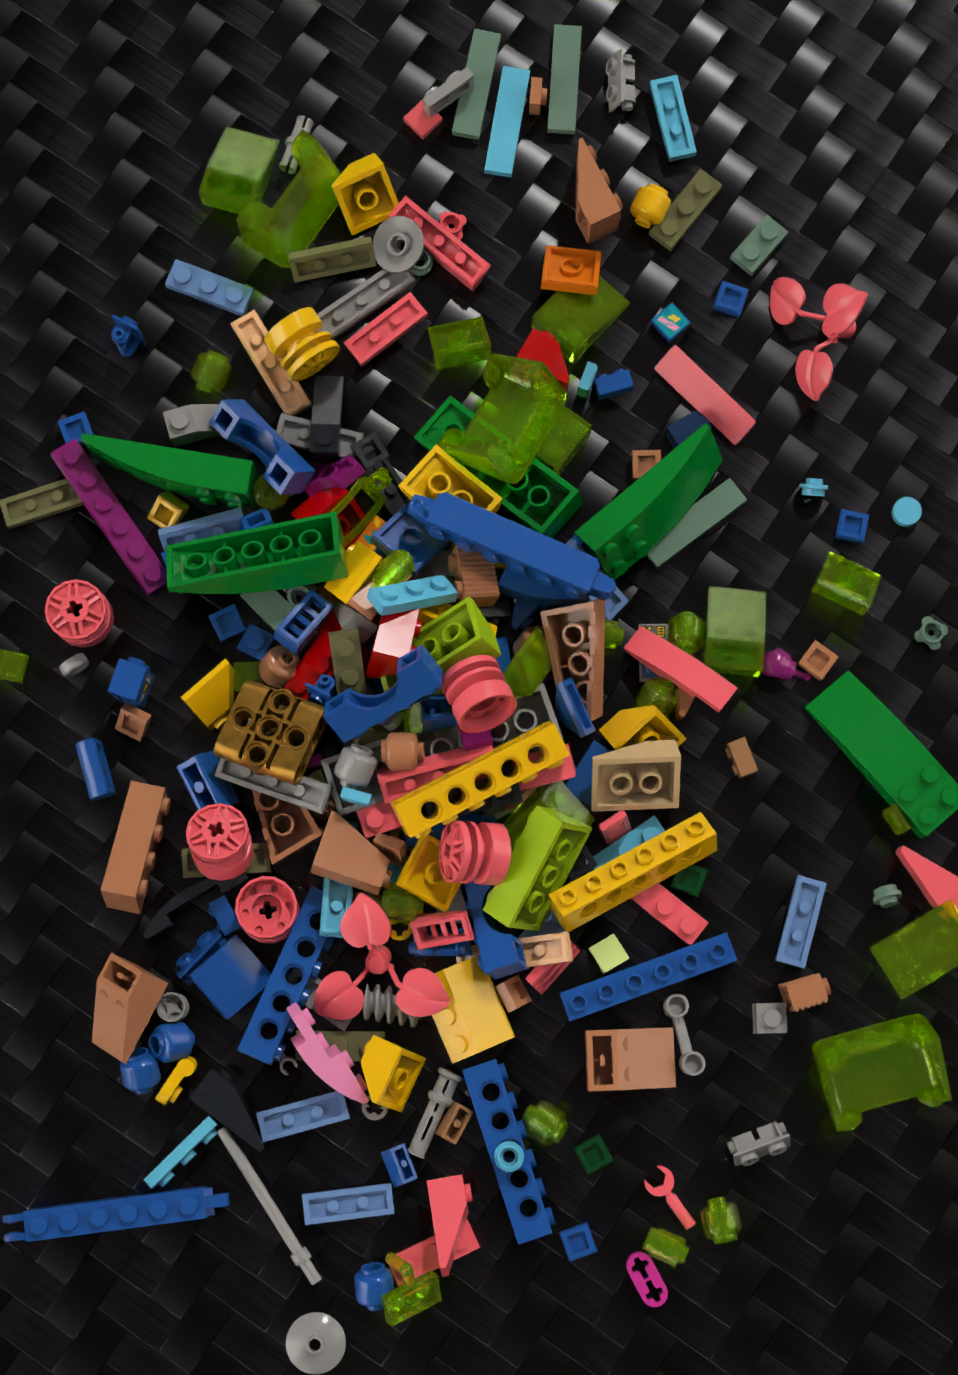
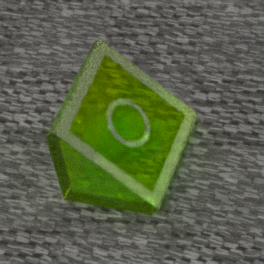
[427,317,491,370]
[811,551,882,616]
[503,627,552,697]

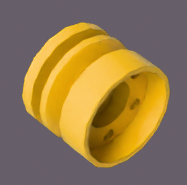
[264,307,340,382]

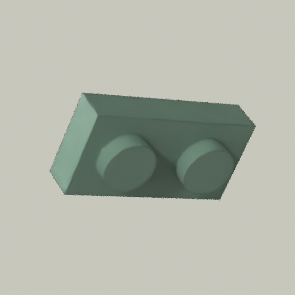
[730,215,788,276]

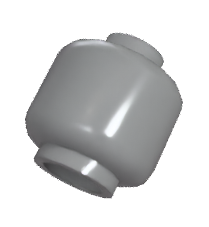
[334,743,377,790]

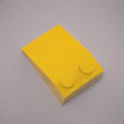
[398,445,502,544]

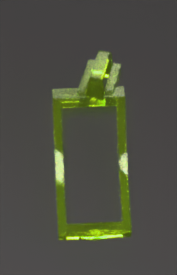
[329,467,392,546]

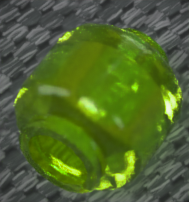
[191,349,232,393]
[253,474,292,510]
[667,611,705,655]
[635,678,678,718]
[381,884,424,924]
[522,1100,569,1145]
[700,1197,742,1244]

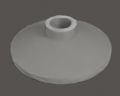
[373,216,424,273]
[286,1312,346,1374]

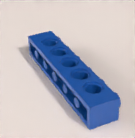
[237,886,335,1066]
[559,932,737,1021]
[462,1059,556,1245]

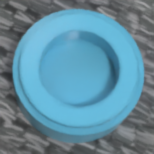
[891,497,922,527]

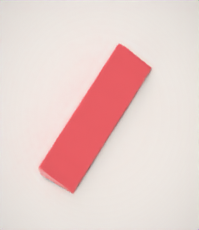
[387,195,491,291]
[654,345,756,446]
[376,745,493,804]

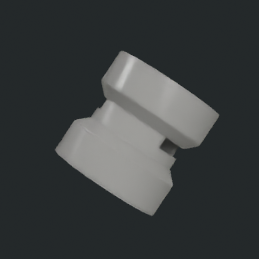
[156,992,190,1022]

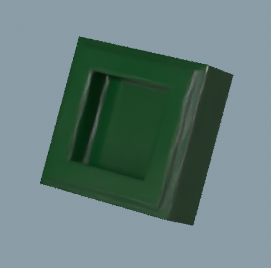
[670,864,708,898]
[573,1134,614,1175]

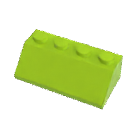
[380,596,501,716]
[483,805,593,931]

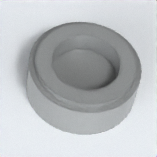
[59,653,89,678]

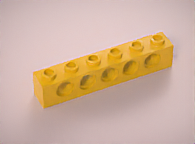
[390,721,570,839]
[549,812,717,932]

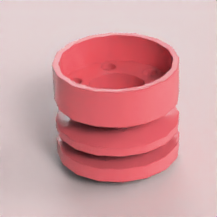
[45,579,114,648]
[441,655,517,734]
[186,803,254,881]
[439,820,511,885]
[235,876,300,944]

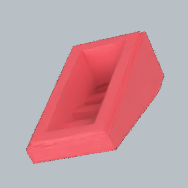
[596,810,631,845]
[410,911,474,950]

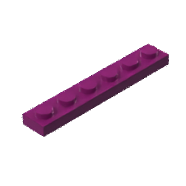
[50,438,167,596]

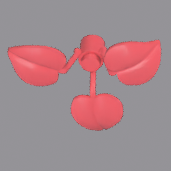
[769,277,868,401]
[314,893,451,1020]

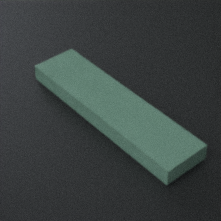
[547,24,582,135]
[452,29,501,140]
[646,478,747,569]

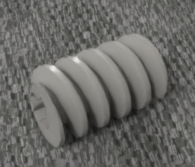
[363,983,422,1027]

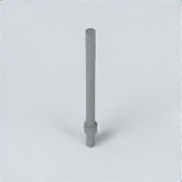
[217,1126,322,1285]

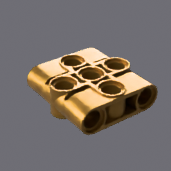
[214,679,327,786]

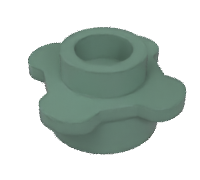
[914,616,948,650]

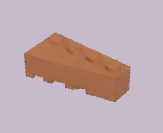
[540,598,605,726]
[252,734,325,865]
[101,781,171,914]

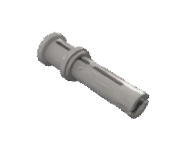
[407,1067,464,1159]

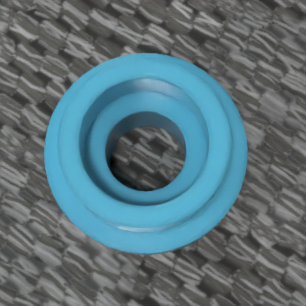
[799,478,828,497]
[494,1141,524,1172]

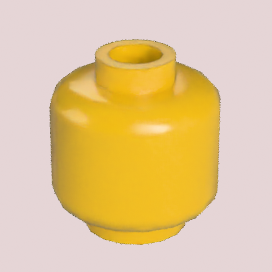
[630,184,671,228]

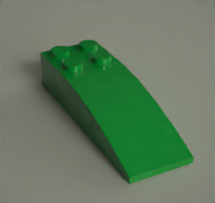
[414,396,583,539]
[574,423,723,580]
[81,433,258,510]
[166,511,348,594]
[805,671,958,839]

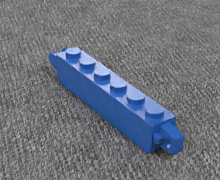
[407,492,617,601]
[2,1186,230,1242]

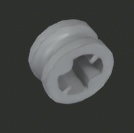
[362,1095,389,1120]

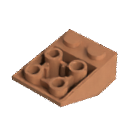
[576,138,623,244]
[92,953,168,1064]
[585,1027,676,1091]

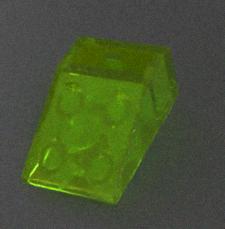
[199,126,280,219]
[702,586,766,677]

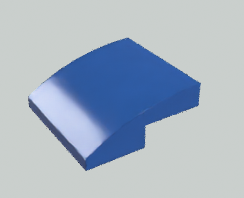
[188,934,271,1020]

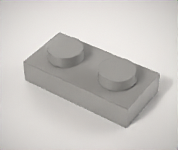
[422,67,474,118]

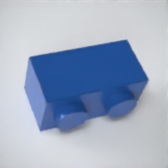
[594,369,634,400]
[208,895,242,937]
[381,1143,418,1188]

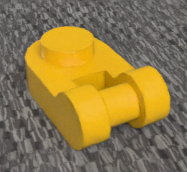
[155,1056,197,1105]

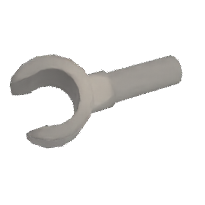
[267,1037,297,1075]

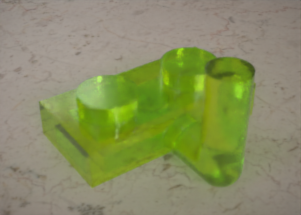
[381,1252,442,1327]

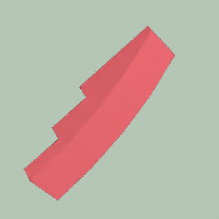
[623,626,737,713]

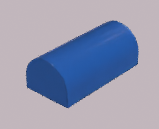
[75,738,116,801]

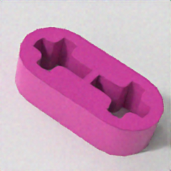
[626,1251,668,1307]

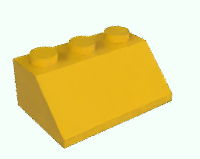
[432,955,515,1064]

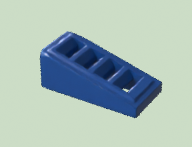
[274,589,334,655]
[411,695,458,733]

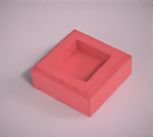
[403,100,443,140]

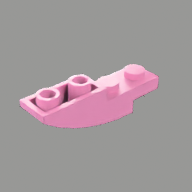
[286,1002,369,1104]

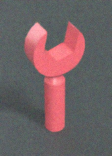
[644,1165,696,1230]

